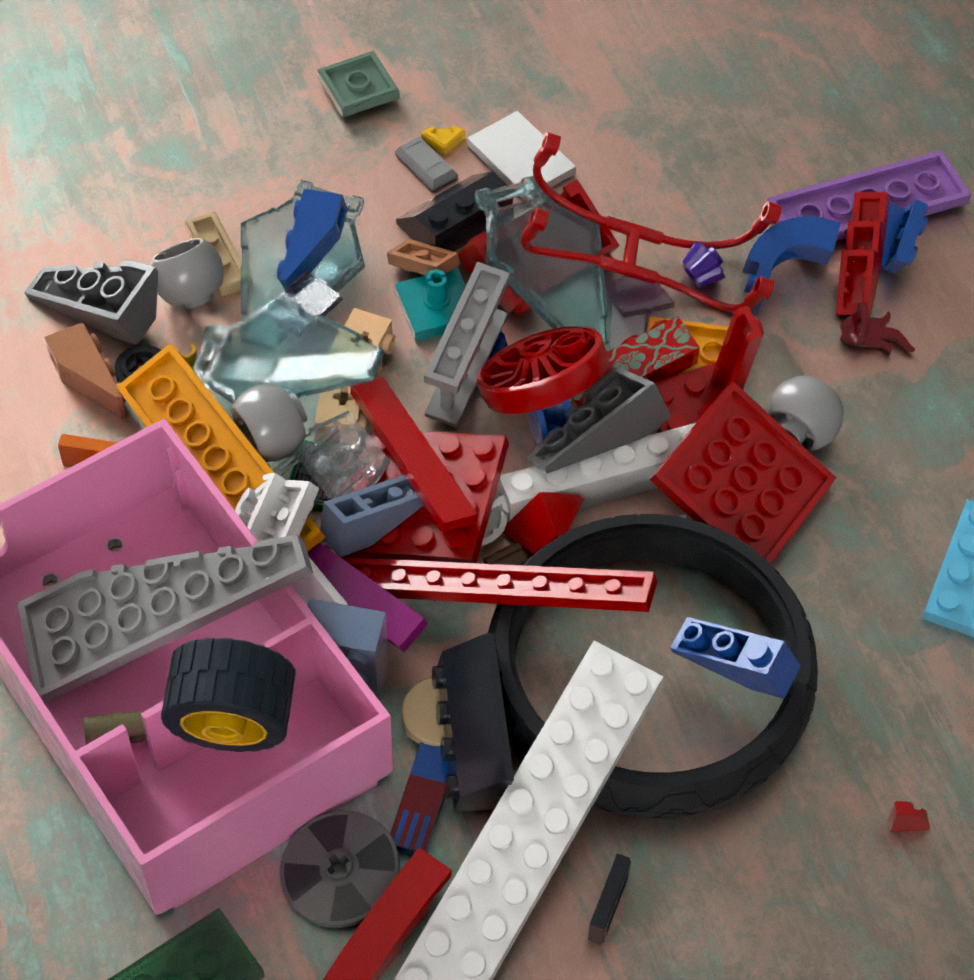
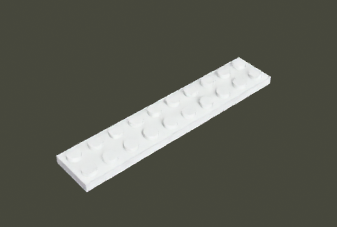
[394,640,664,980]

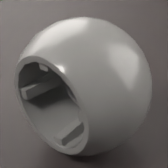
[150,238,224,309]
[766,376,844,452]
[231,383,307,462]

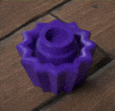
[681,241,725,288]

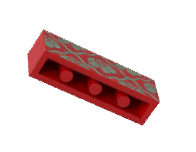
[569,316,700,409]

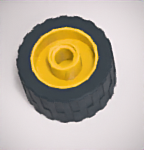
[161,638,296,752]

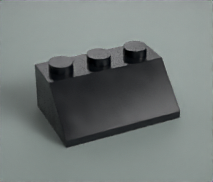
[396,171,513,251]

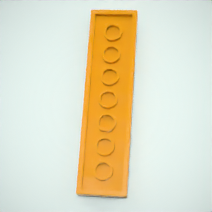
[116,343,326,552]

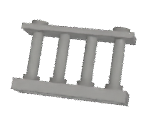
[424,262,510,428]

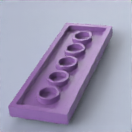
[767,150,971,241]

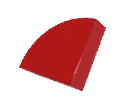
[888,801,930,832]

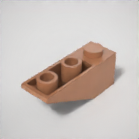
[44,322,126,418]

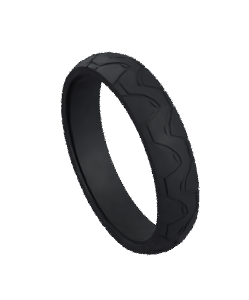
[488,514,818,818]

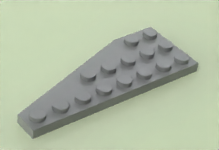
[17,534,313,704]

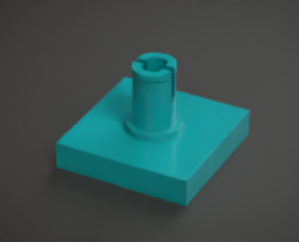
[394,267,466,341]

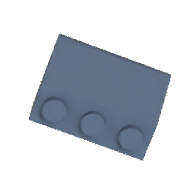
[308,598,389,702]

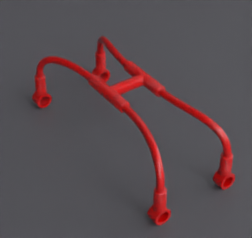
[521,132,782,313]

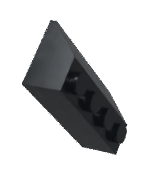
[432,633,514,812]

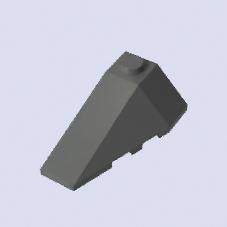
[24,261,158,345]
[527,366,671,474]

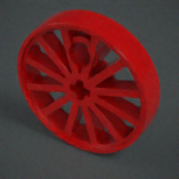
[476,326,609,414]

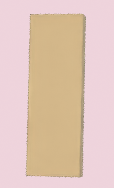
[184,211,252,297]

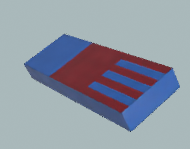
[390,742,449,856]

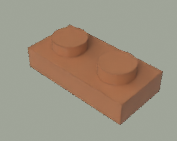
[387,239,460,276]

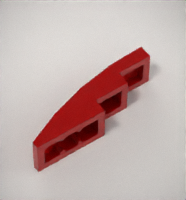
[836,192,890,317]
[323,847,452,980]

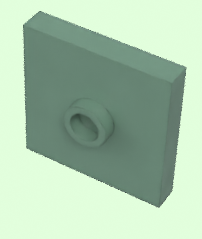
[317,51,400,118]

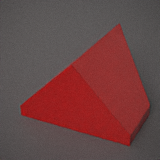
[503,492,585,554]

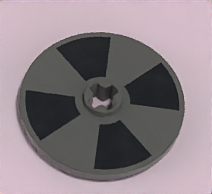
[280,811,400,928]

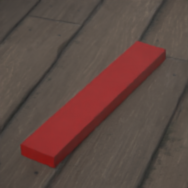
[350,376,477,532]

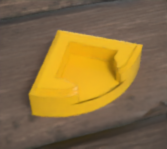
[421,126,466,155]

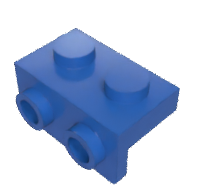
[881,199,928,274]

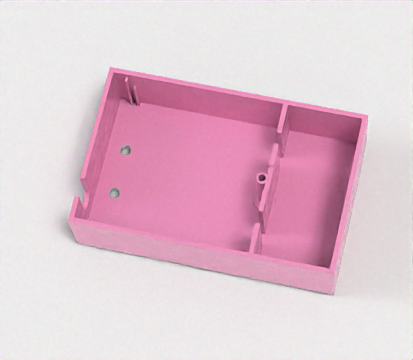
[0,418,393,915]

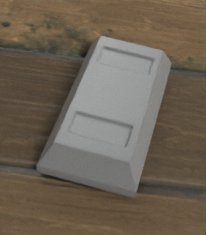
[395,136,458,191]

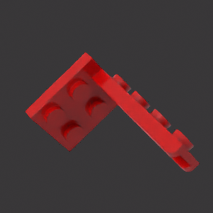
[654,305,764,433]

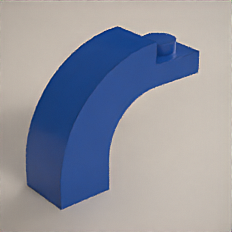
[742,216,841,309]

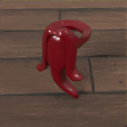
[840,301,915,355]

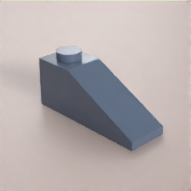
[320,475,424,557]

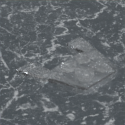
[267,410,391,550]

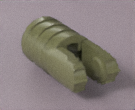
[84,711,148,745]

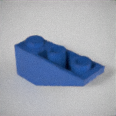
[277,188,348,294]
[670,617,801,699]

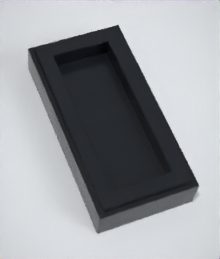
[588,853,632,945]

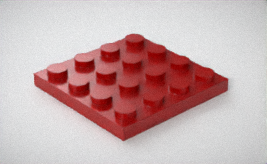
[649,381,837,564]
[342,429,509,563]

